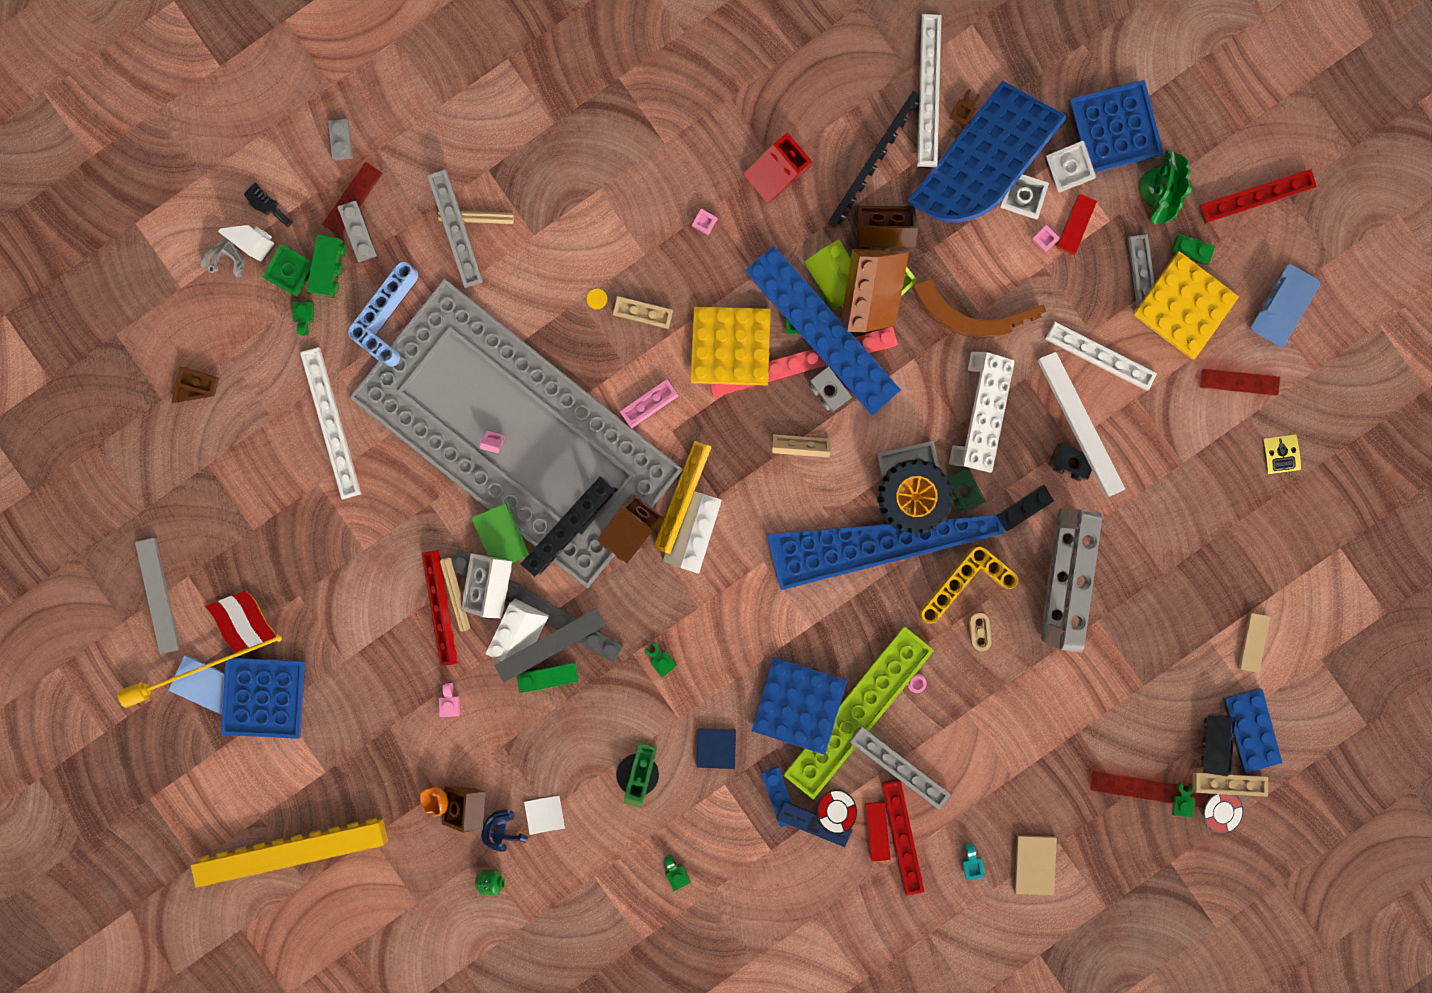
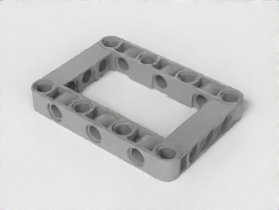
[1041,509,1102,653]

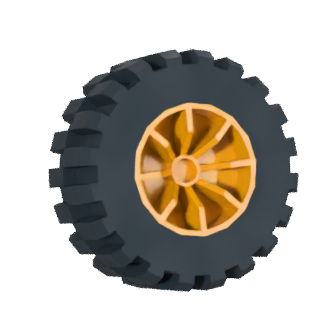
[876,459,954,534]

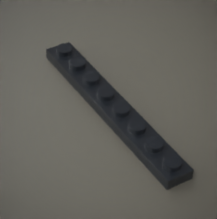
[828,91,919,228]

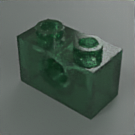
[948,467,986,512]

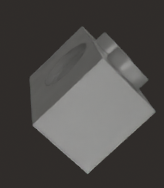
[809,367,852,412]

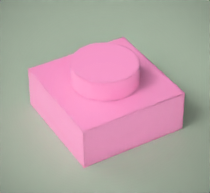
[692,209,718,236]
[1031,225,1060,253]
[480,430,505,454]

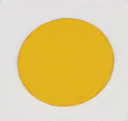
[586,289,607,309]

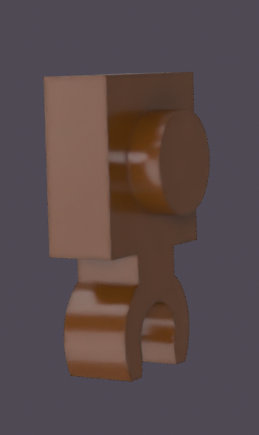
[949,89,980,127]

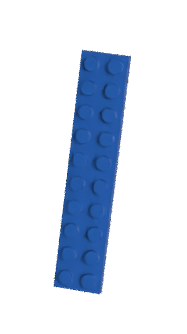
[745,245,901,416]

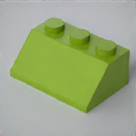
[804,240,851,312]

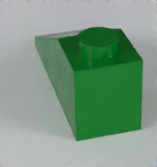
[517,662,579,693]
[623,743,657,808]

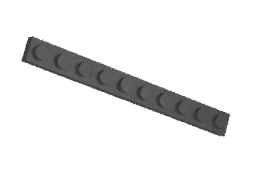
[452,550,623,663]

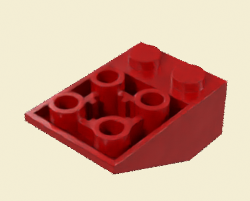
[743,132,813,204]

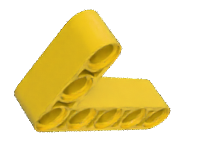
[919,546,1018,624]

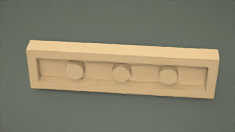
[1193,773,1268,797]

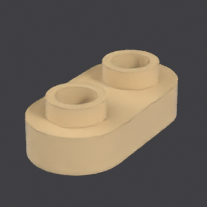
[969,612,991,651]

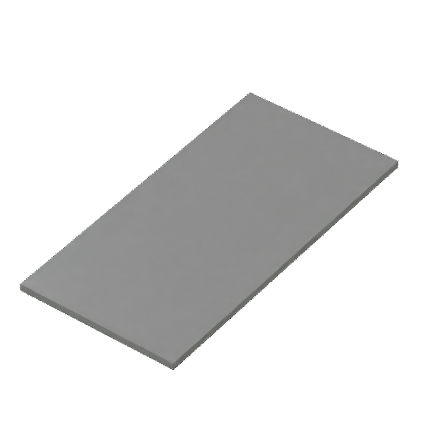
[349,278,683,589]

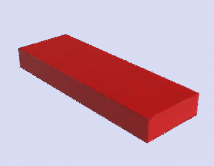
[1056,194,1097,255]
[865,801,891,862]

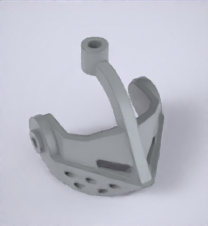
[201,238,245,278]

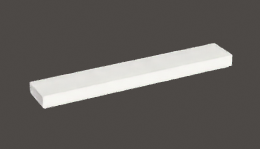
[1045,322,1157,391]

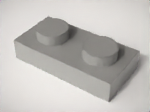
[328,119,353,161]

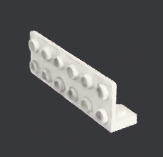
[949,352,1015,473]

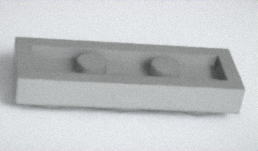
[338,201,377,263]

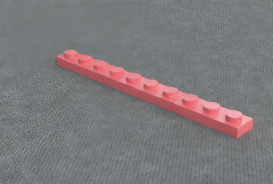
[710,327,898,397]

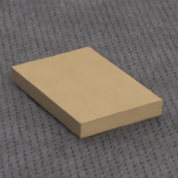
[1015,835,1057,895]

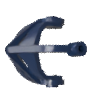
[481,809,528,852]

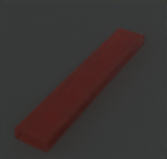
[1090,771,1208,808]

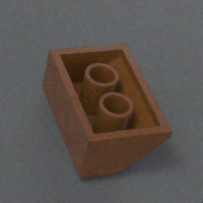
[857,206,918,249]

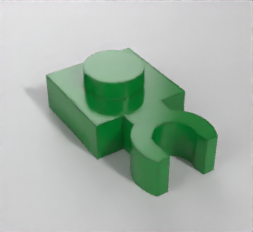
[645,642,677,677]
[1172,782,1195,818]

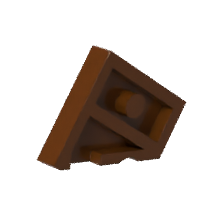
[172,367,219,403]

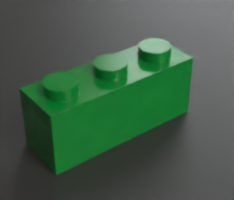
[307,235,346,298]

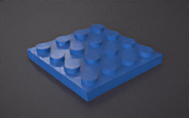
[1068,80,1164,173]
[221,657,306,739]
[752,657,847,755]

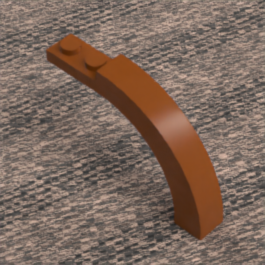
[911,278,1046,338]

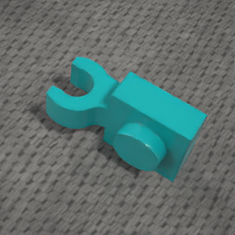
[962,843,985,881]

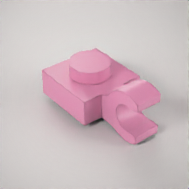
[439,683,460,717]

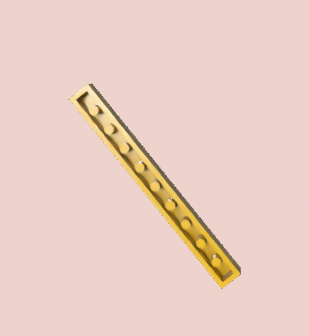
[191,817,388,888]

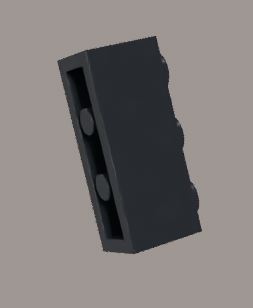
[1201,713,1236,776]

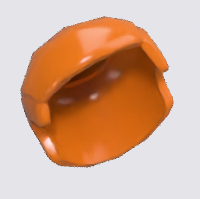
[420,787,448,817]

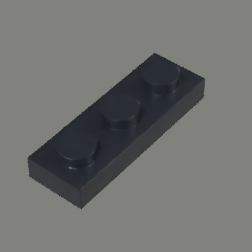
[996,485,1054,531]

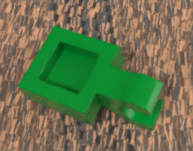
[293,302,314,336]
[664,855,691,891]

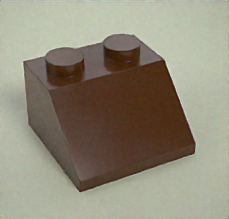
[442,786,486,833]

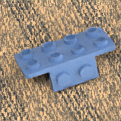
[1250,264,1321,347]

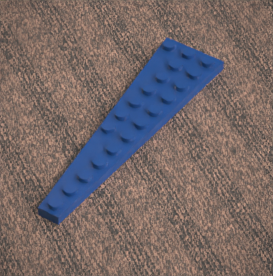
[767,515,1004,590]

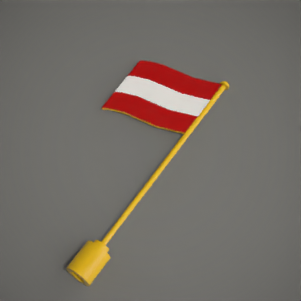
[118,590,282,708]

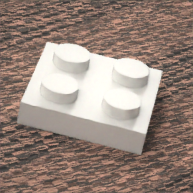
[1046,141,1097,193]

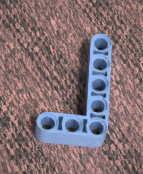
[348,262,418,366]

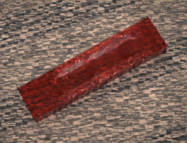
[322,162,383,236]
[1200,369,1280,396]

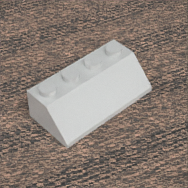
[663,491,722,574]

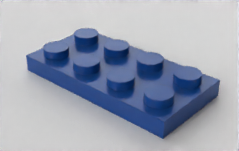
[1223,688,1283,773]

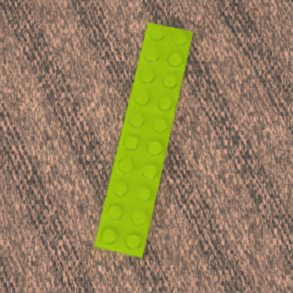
[783,626,934,799]

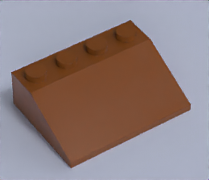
[841,249,909,332]

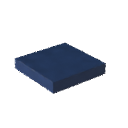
[697,728,736,769]

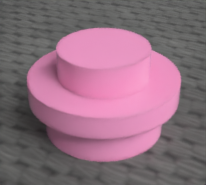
[907,673,927,693]

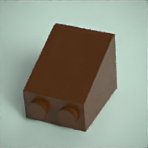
[597,494,664,563]

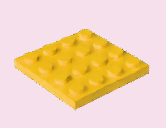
[1132,251,1239,359]
[691,307,771,385]

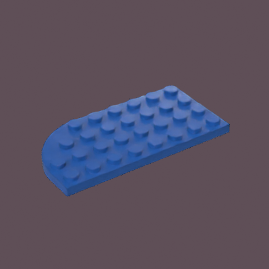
[908,80,1066,222]

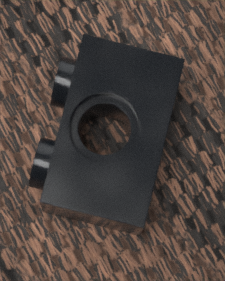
[1048,443,1092,482]

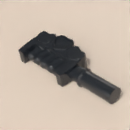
[244,182,293,228]

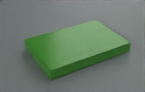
[471,503,529,563]

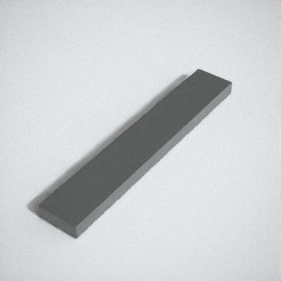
[494,608,606,682]

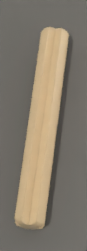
[438,211,514,224]
[440,557,470,631]

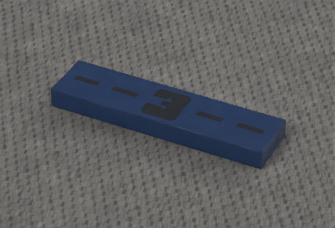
[776,800,853,847]

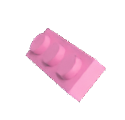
[620,379,678,429]

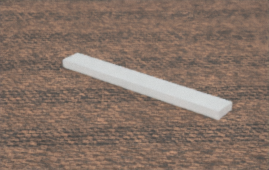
[917,14,941,167]
[300,347,361,499]
[1038,352,1125,498]

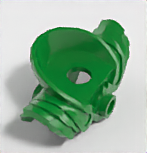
[1139,150,1192,224]

